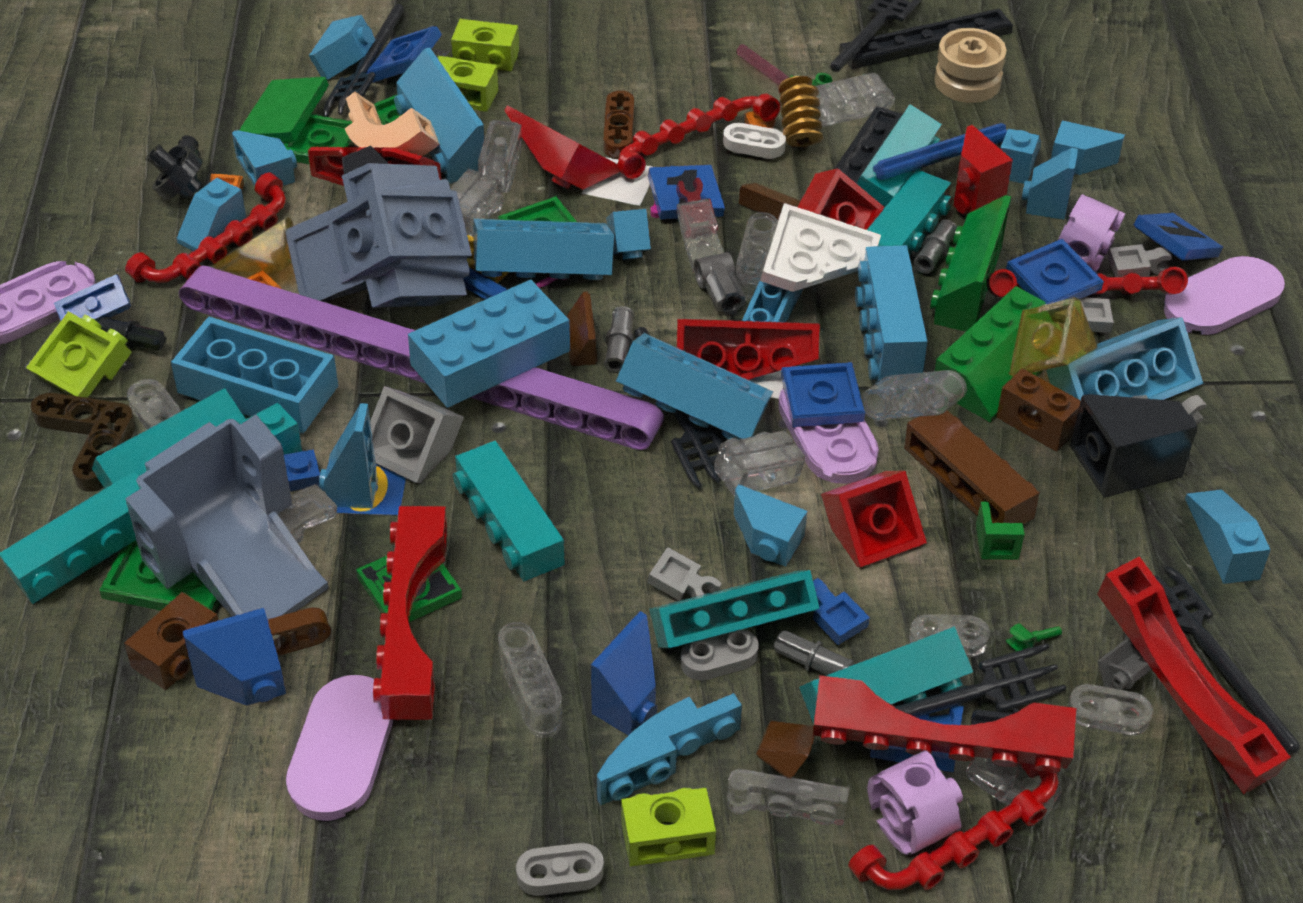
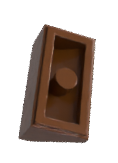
[739,183,800,220]
[567,291,597,366]
[756,721,815,779]

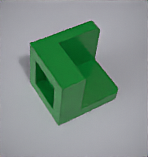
[976,502,1025,560]

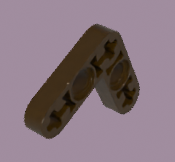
[30,393,136,492]

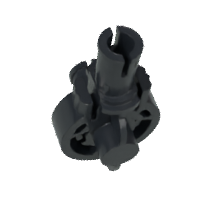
[145,135,203,200]

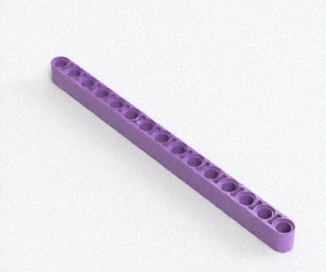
[179,266,664,450]

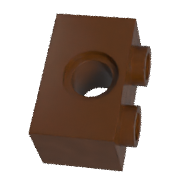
[996,368,1081,452]
[124,592,218,691]

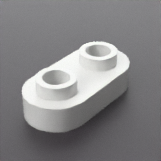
[723,123,786,159]

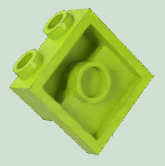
[26,311,132,398]

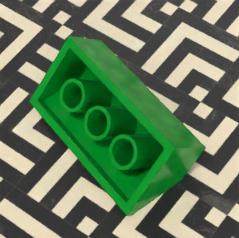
[930,195,1011,332]
[932,286,1069,423]

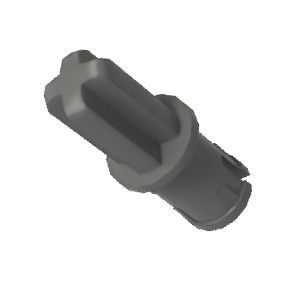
[774,631,854,675]

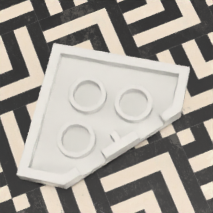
[760,203,881,292]

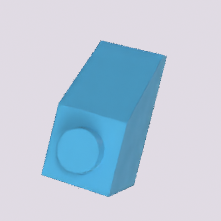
[309,15,376,80]
[1051,120,1125,175]
[1001,128,1041,184]
[232,130,297,186]
[1021,148,1078,220]
[177,178,246,251]
[606,209,651,260]
[734,484,807,567]

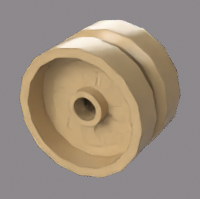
[934,28,1007,103]

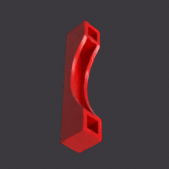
[373,506,448,720]
[1097,556,1291,794]
[812,675,1077,773]

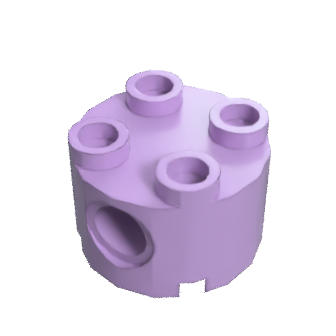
[1058,194,1126,273]
[867,750,963,854]

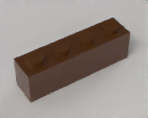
[904,405,1040,525]

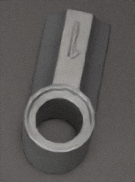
[694,252,745,315]

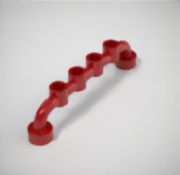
[617,93,781,179]
[125,172,286,283]
[987,267,1188,298]
[848,762,1059,890]

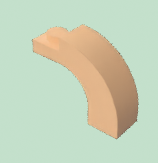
[345,92,440,156]

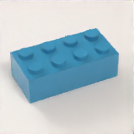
[855,245,928,394]
[408,280,570,408]
[171,316,338,434]

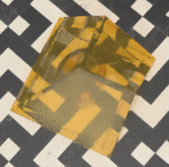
[213,217,293,275]
[1009,297,1098,377]

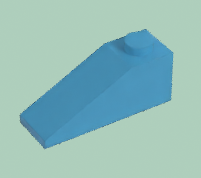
[319,403,378,509]
[1185,490,1271,584]

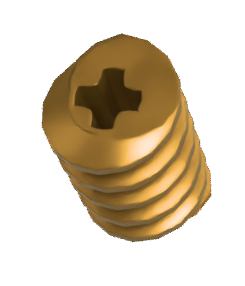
[779,76,823,147]

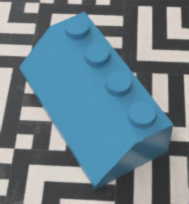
[394,47,485,184]
[473,219,614,280]
[1044,317,1203,400]
[616,333,774,443]

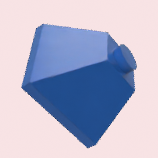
[183,608,286,706]
[591,611,657,736]

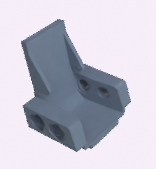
[285,163,472,308]
[125,415,328,619]

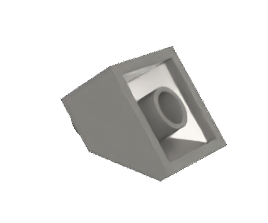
[370,386,464,483]

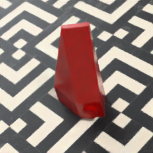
[504,105,620,190]
[308,147,442,186]
[677,319,820,380]

